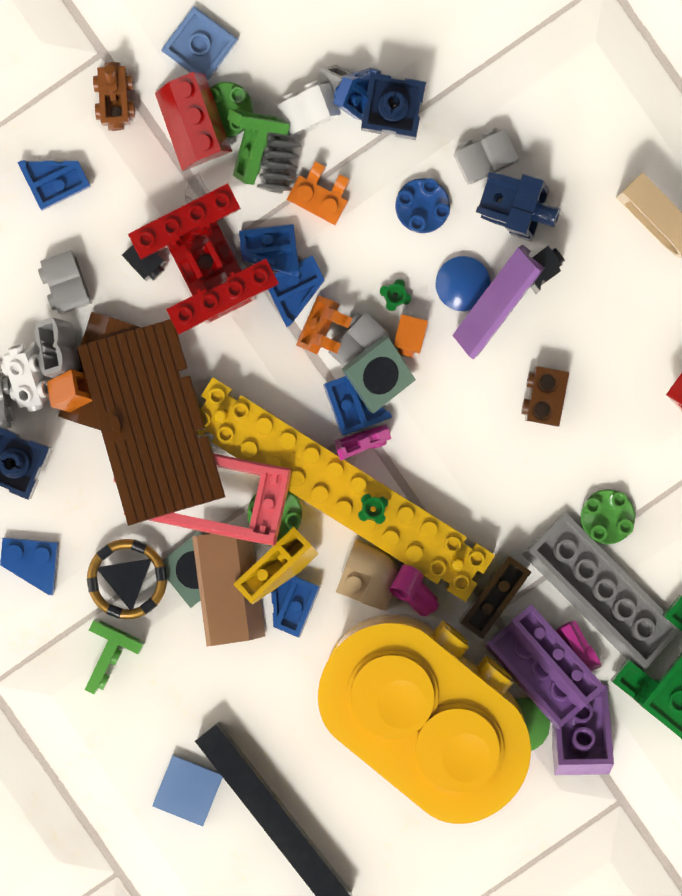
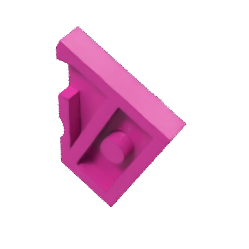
[334,423,392,460]

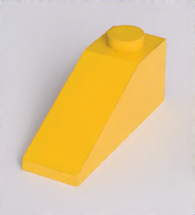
[233,527,319,605]

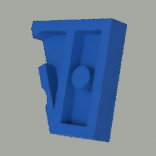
[333,67,381,121]
[268,255,325,327]
[323,376,392,436]
[0,537,59,596]
[271,576,321,638]

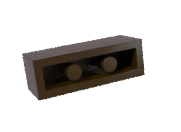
[459,554,531,640]

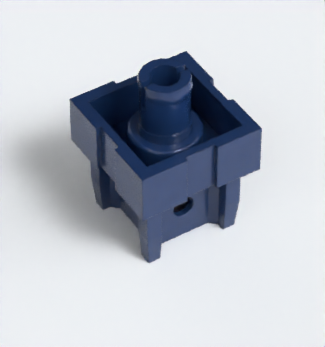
[361,72,426,140]
[476,172,561,242]
[0,427,52,500]

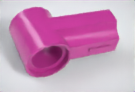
[389,565,439,617]
[555,620,602,672]

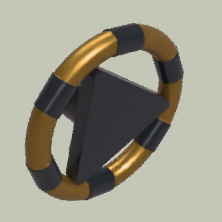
[86,539,168,619]

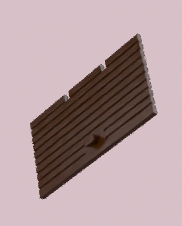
[77,319,226,526]

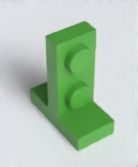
[227,109,290,185]
[84,618,145,694]

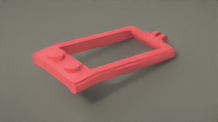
[113,453,292,546]

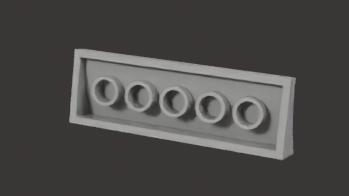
[522,512,680,670]

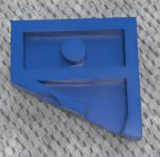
[17,160,91,211]
[239,224,300,277]

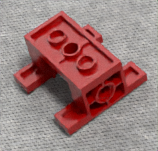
[128,183,279,335]

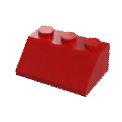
[155,71,232,171]

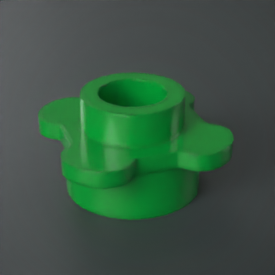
[379,279,411,311]
[358,494,388,524]

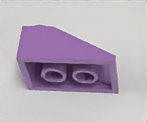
[552,685,614,775]

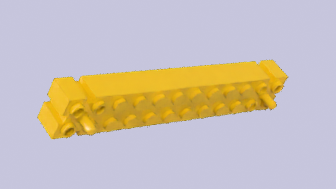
[196,377,495,602]

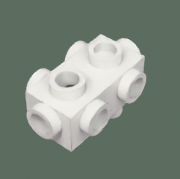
[1,342,49,412]

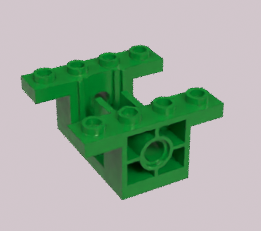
[611,595,682,739]

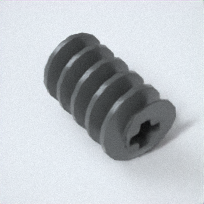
[256,133,302,194]

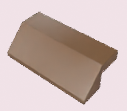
[192,533,266,647]

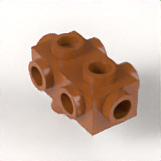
[93,62,135,131]

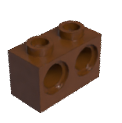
[521,366,570,427]

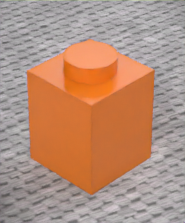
[394,314,428,358]
[47,369,92,412]

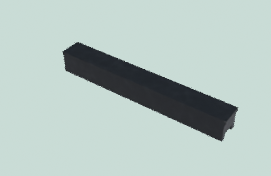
[195,722,352,896]

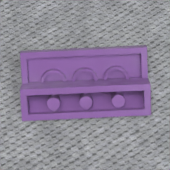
[452,244,545,360]
[485,604,606,730]

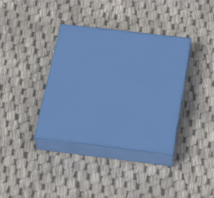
[161,6,239,81]
[152,754,223,827]

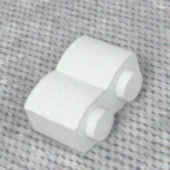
[277,81,341,137]

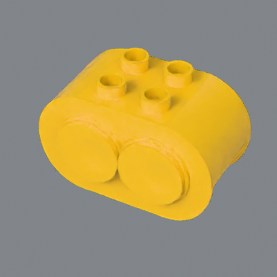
[318,614,531,824]

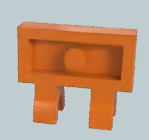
[286,161,350,226]
[296,295,353,355]

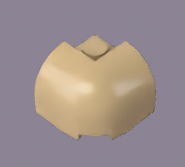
[336,539,398,611]

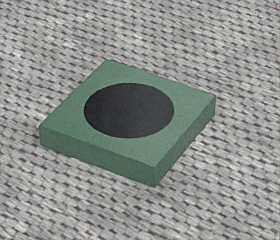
[341,335,416,414]
[163,531,202,608]

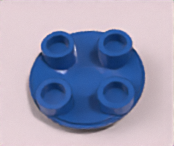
[395,178,450,233]
[435,256,491,312]

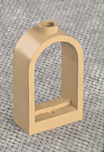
[616,172,682,258]

